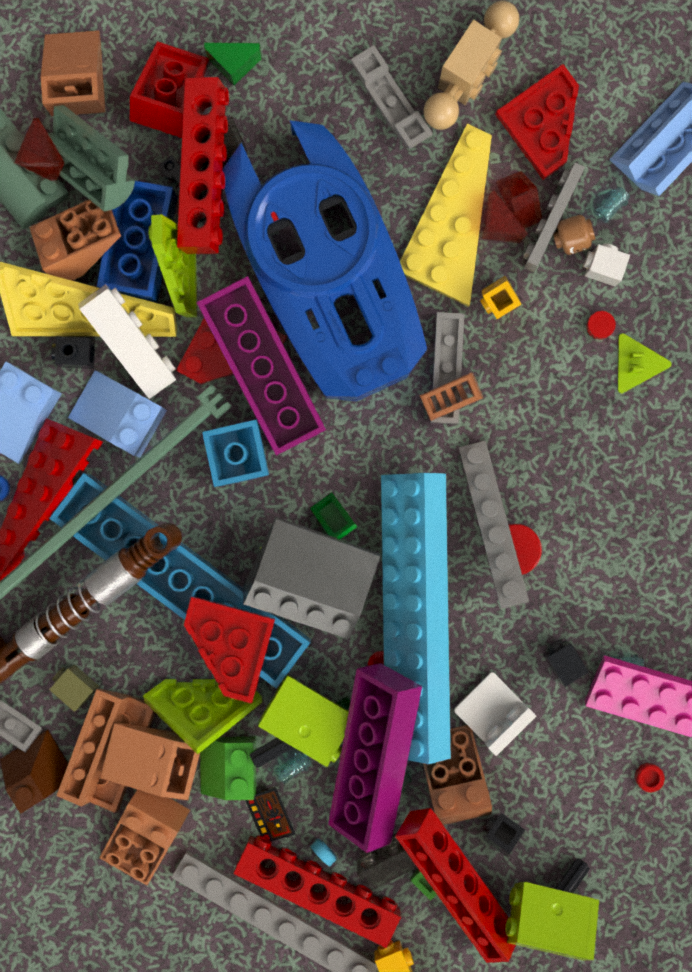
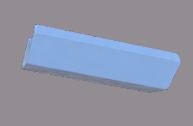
[610,81,692,196]

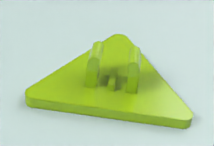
[618,333,672,393]

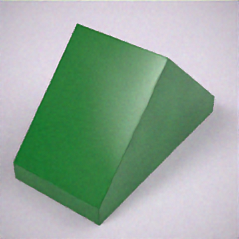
[204,43,262,85]
[310,492,357,539]

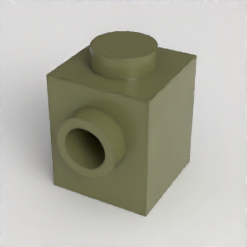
[49,665,99,712]

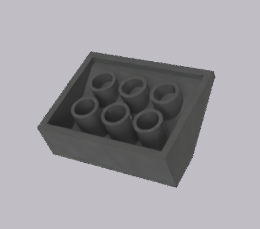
[243,517,380,639]

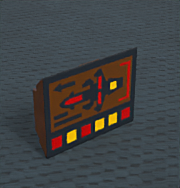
[245,787,296,842]

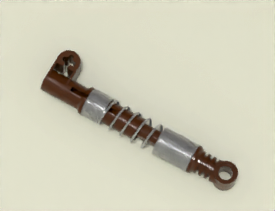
[0,523,182,684]

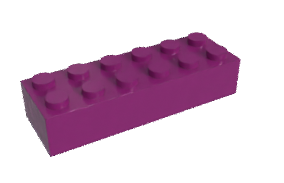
[197,276,326,456]
[328,663,422,853]

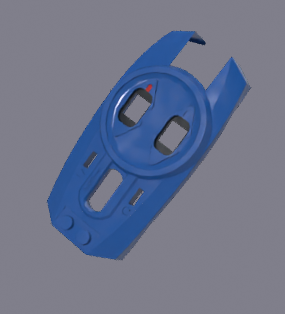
[222,120,427,401]

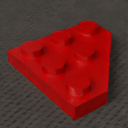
[495,64,579,180]
[176,318,288,384]
[184,596,275,704]

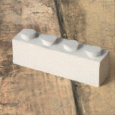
[78,284,176,399]

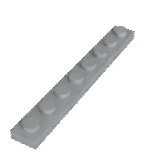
[172,851,378,972]

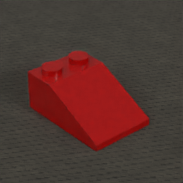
[130,41,209,138]

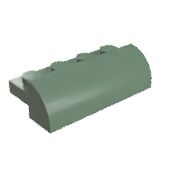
[42,105,135,211]
[0,108,69,230]

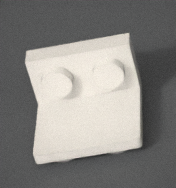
[454,672,536,756]

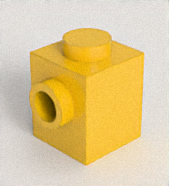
[480,276,521,319]
[374,940,414,972]

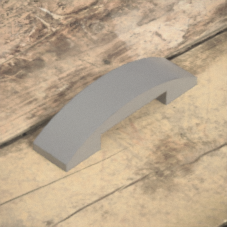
[351,45,432,149]

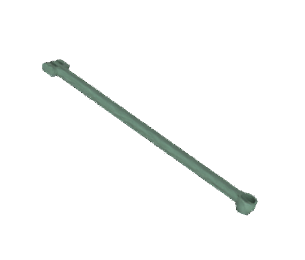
[0,385,231,600]

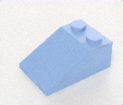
[0,362,62,464]
[68,370,167,458]

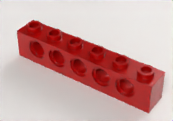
[177,77,229,254]
[395,808,516,963]
[233,835,401,948]

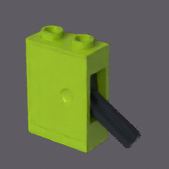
[250,674,349,768]
[505,858,599,960]

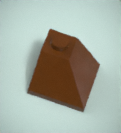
[0,730,69,814]

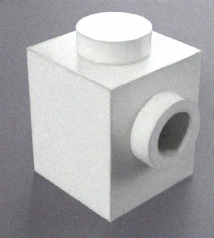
[583,244,630,286]

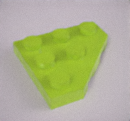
[149,214,197,318]
[143,679,262,754]

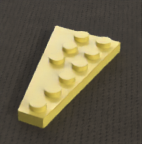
[400,124,492,307]
[0,262,177,337]

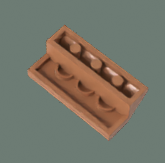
[56,689,155,813]

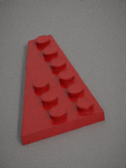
[0,418,103,581]

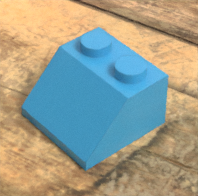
[202,420,269,487]

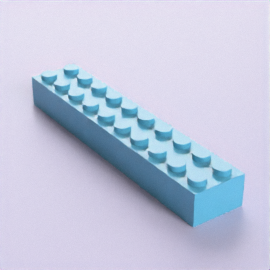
[381,473,451,764]

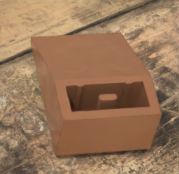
[41,31,106,116]
[29,200,121,281]
[100,722,200,800]
[423,725,492,825]
[100,790,190,885]

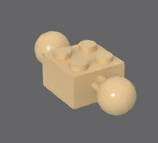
[424,1,519,130]

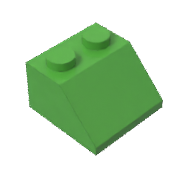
[200,736,256,800]

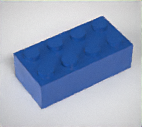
[97,181,178,303]

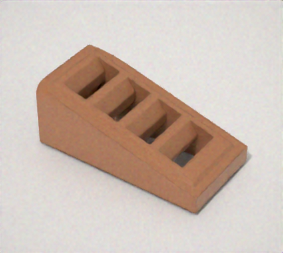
[420,373,484,421]

